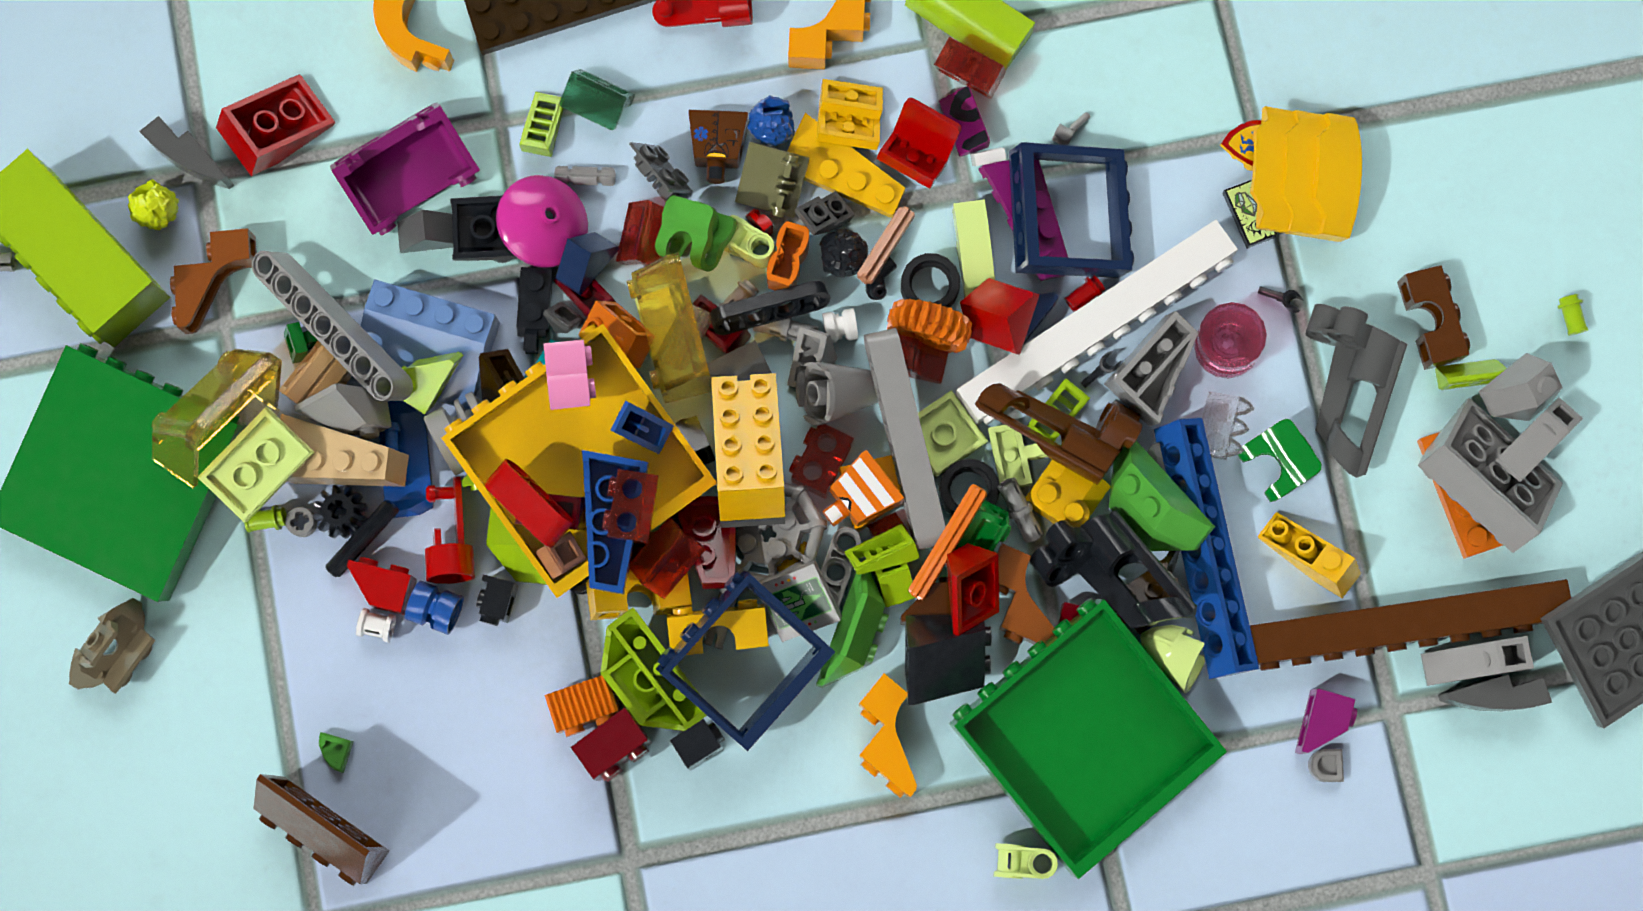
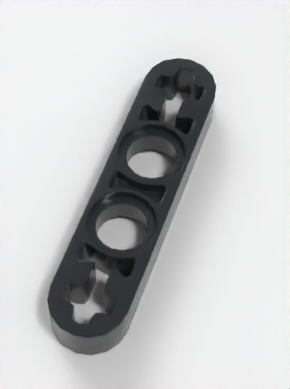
[709,281,831,335]

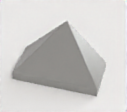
[787,325,837,388]

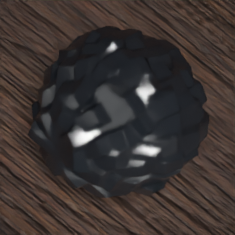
[819,228,868,277]

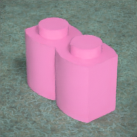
[543,339,596,410]

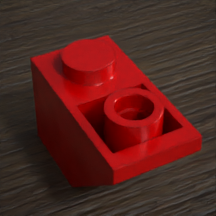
[347,557,417,615]

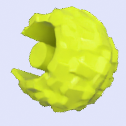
[128,179,179,230]

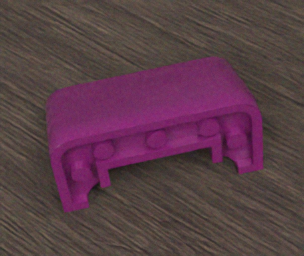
[330,103,480,236]

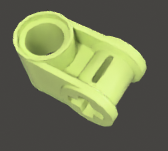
[724,215,776,268]
[993,843,1058,879]

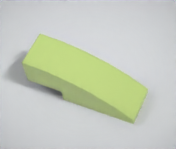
[952,199,995,298]

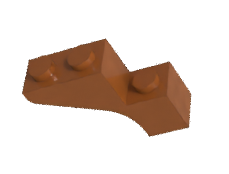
[170,228,257,334]
[997,543,1054,645]

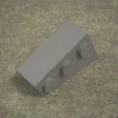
[1104,311,1199,427]

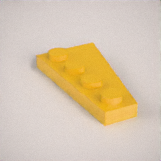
[787,113,905,218]

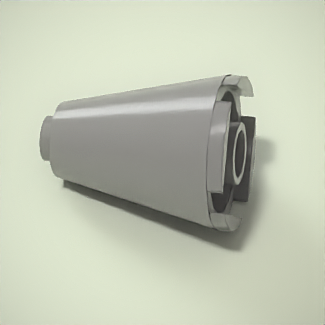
[796,361,879,425]

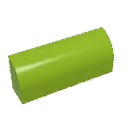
[905,0,1035,72]

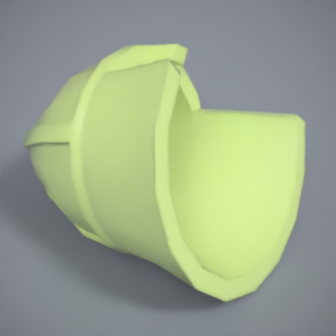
[1140,625,1205,694]

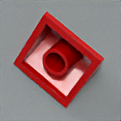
[960,278,1040,355]

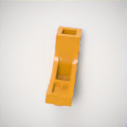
[373,0,454,72]

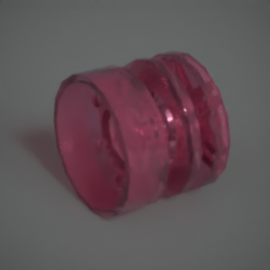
[1194,302,1267,379]

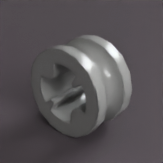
[285,507,317,537]

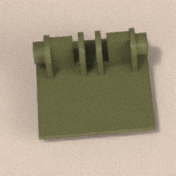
[735,142,810,218]

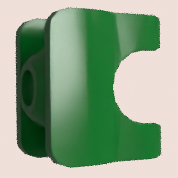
[1236,419,1322,503]

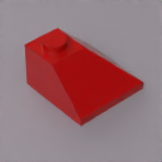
[947,543,999,636]

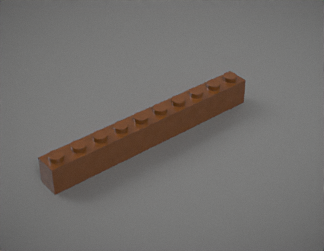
[1250,579,1571,671]

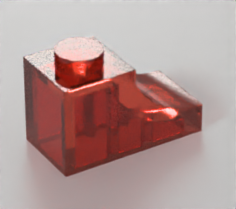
[898,334,949,384]

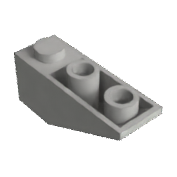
[1496,397,1583,482]
[1421,636,1534,686]

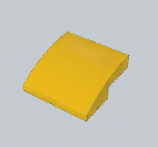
[817,79,883,150]

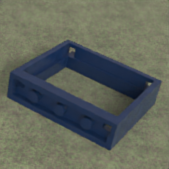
[1009,142,1134,278]
[656,571,835,751]

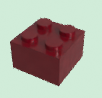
[571,708,652,782]

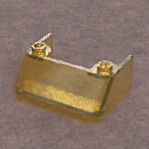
[627,252,712,404]
[151,349,282,489]

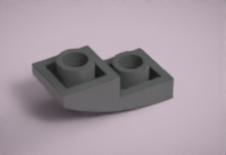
[795,191,855,235]

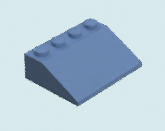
[361,279,500,410]

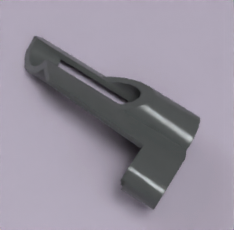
[1305,304,1407,478]

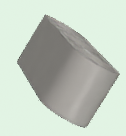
[821,527,861,609]

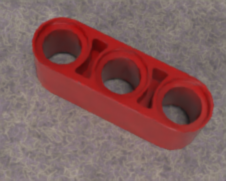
[484,459,574,548]

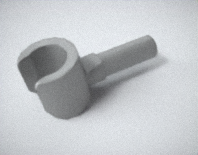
[1052,112,1090,145]

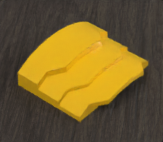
[1250,106,1362,242]

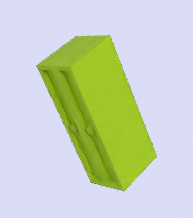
[0,148,171,348]

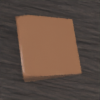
[536,531,587,579]

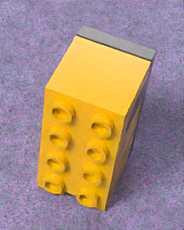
[711,373,785,528]

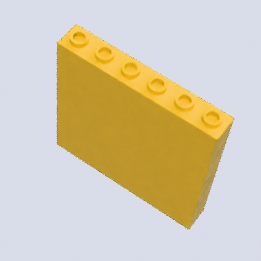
[441,324,717,598]

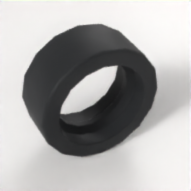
[901,253,960,307]
[938,459,1000,516]

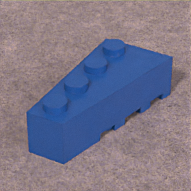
[582,450,649,595]

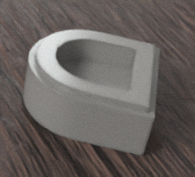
[1308,749,1344,782]

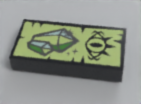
[1222,180,1277,249]

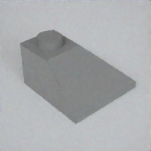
[294,383,392,440]

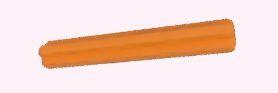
[908,484,987,600]

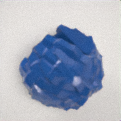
[747,95,795,147]

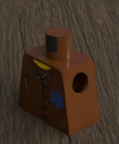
[689,109,749,184]

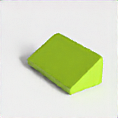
[1435,359,1507,390]

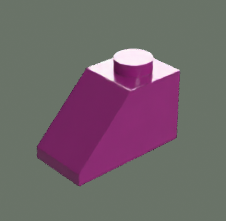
[1295,688,1357,754]

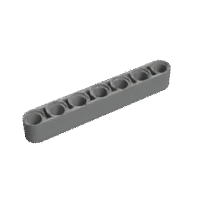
[252,251,413,401]
[864,328,946,551]

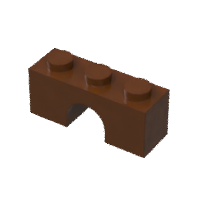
[1397,265,1470,370]

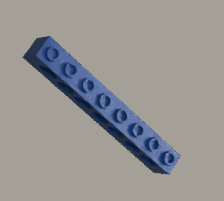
[1154,418,1259,679]

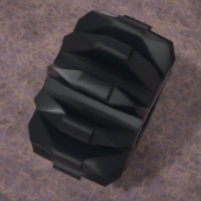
[313,485,369,539]

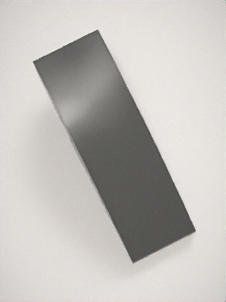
[139,116,234,189]
[1438,674,1552,711]

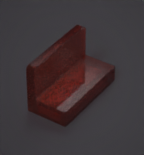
[616,200,666,271]
[630,518,706,599]

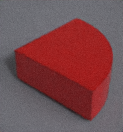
[745,208,773,236]

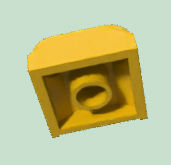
[1025,460,1111,527]

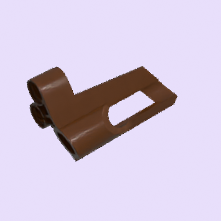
[975,383,1143,485]

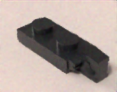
[516,267,553,354]

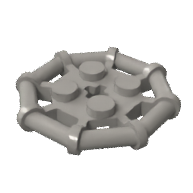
[736,483,828,581]

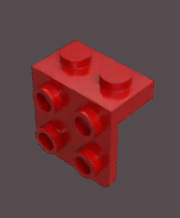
[876,97,962,189]

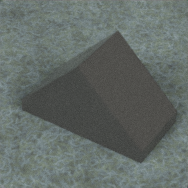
[397,210,453,253]

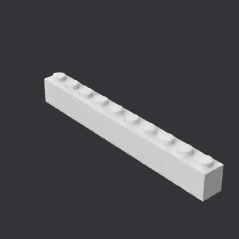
[955,220,1238,425]

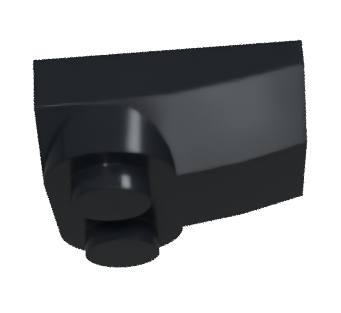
[450,196,517,263]

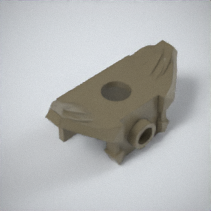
[69,598,156,694]

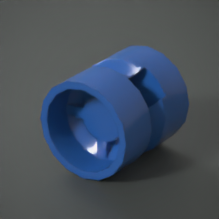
[405,580,464,635]

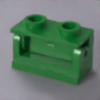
[955,500,1011,552]

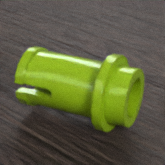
[1557,294,1588,336]
[244,505,287,533]

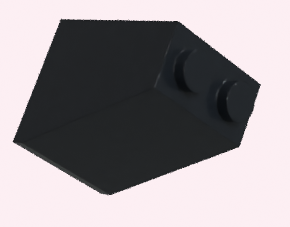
[905,615,992,705]

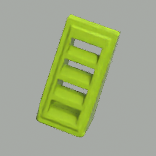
[519,92,566,157]
[1027,378,1090,441]
[845,524,920,575]

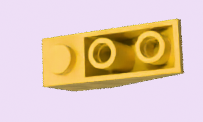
[1257,512,1361,599]

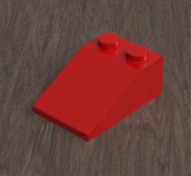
[216,74,335,176]

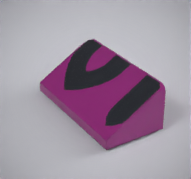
[939,86,990,157]

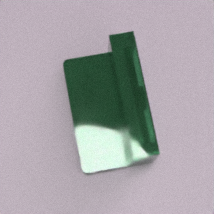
[559,69,635,130]

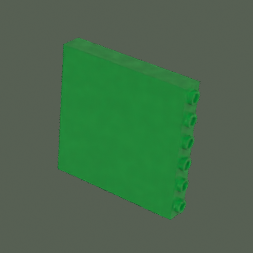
[0,343,247,602]
[949,598,1227,879]

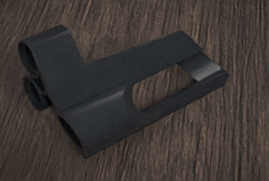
[1030,510,1197,629]

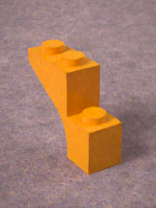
[788,0,871,69]
[859,674,917,798]

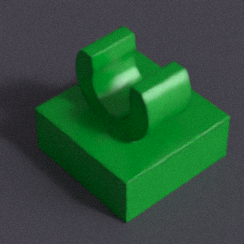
[284,322,318,364]

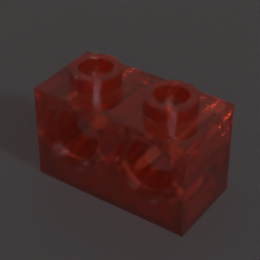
[934,37,1006,99]
[789,424,854,499]
[602,469,659,544]

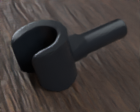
[1258,286,1304,313]
[1080,351,1121,388]

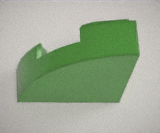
[319,732,354,773]

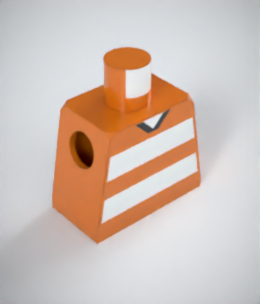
[822,450,904,527]

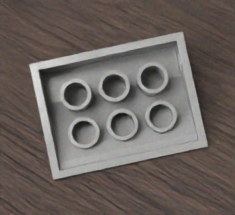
[1418,398,1563,553]

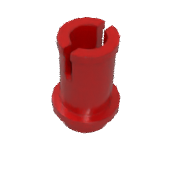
[1064,275,1106,312]

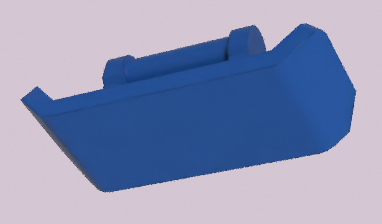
[379,401,434,518]

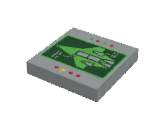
[758,560,842,642]

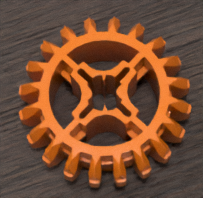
[887,298,972,353]

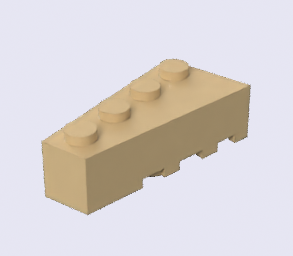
[281,414,409,487]

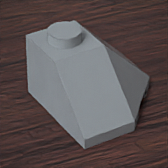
[1479,353,1562,421]

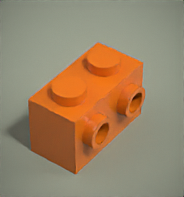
[579,301,657,368]

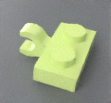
[988,425,1048,487]

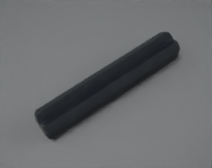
[325,500,399,577]

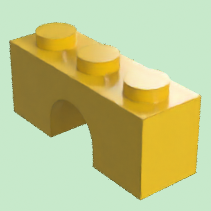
[586,564,692,621]
[667,599,769,655]

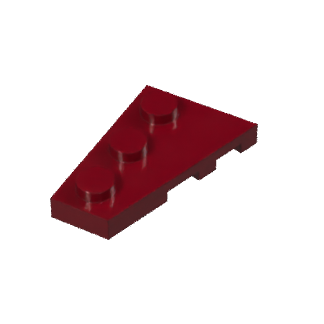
[676,496,736,589]

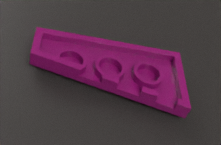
[978,160,1068,282]

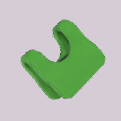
[655,195,737,272]

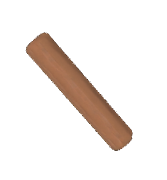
[857,206,915,284]

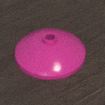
[496,175,588,268]

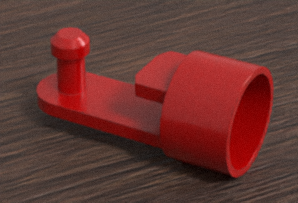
[652,0,753,28]
[425,476,475,584]

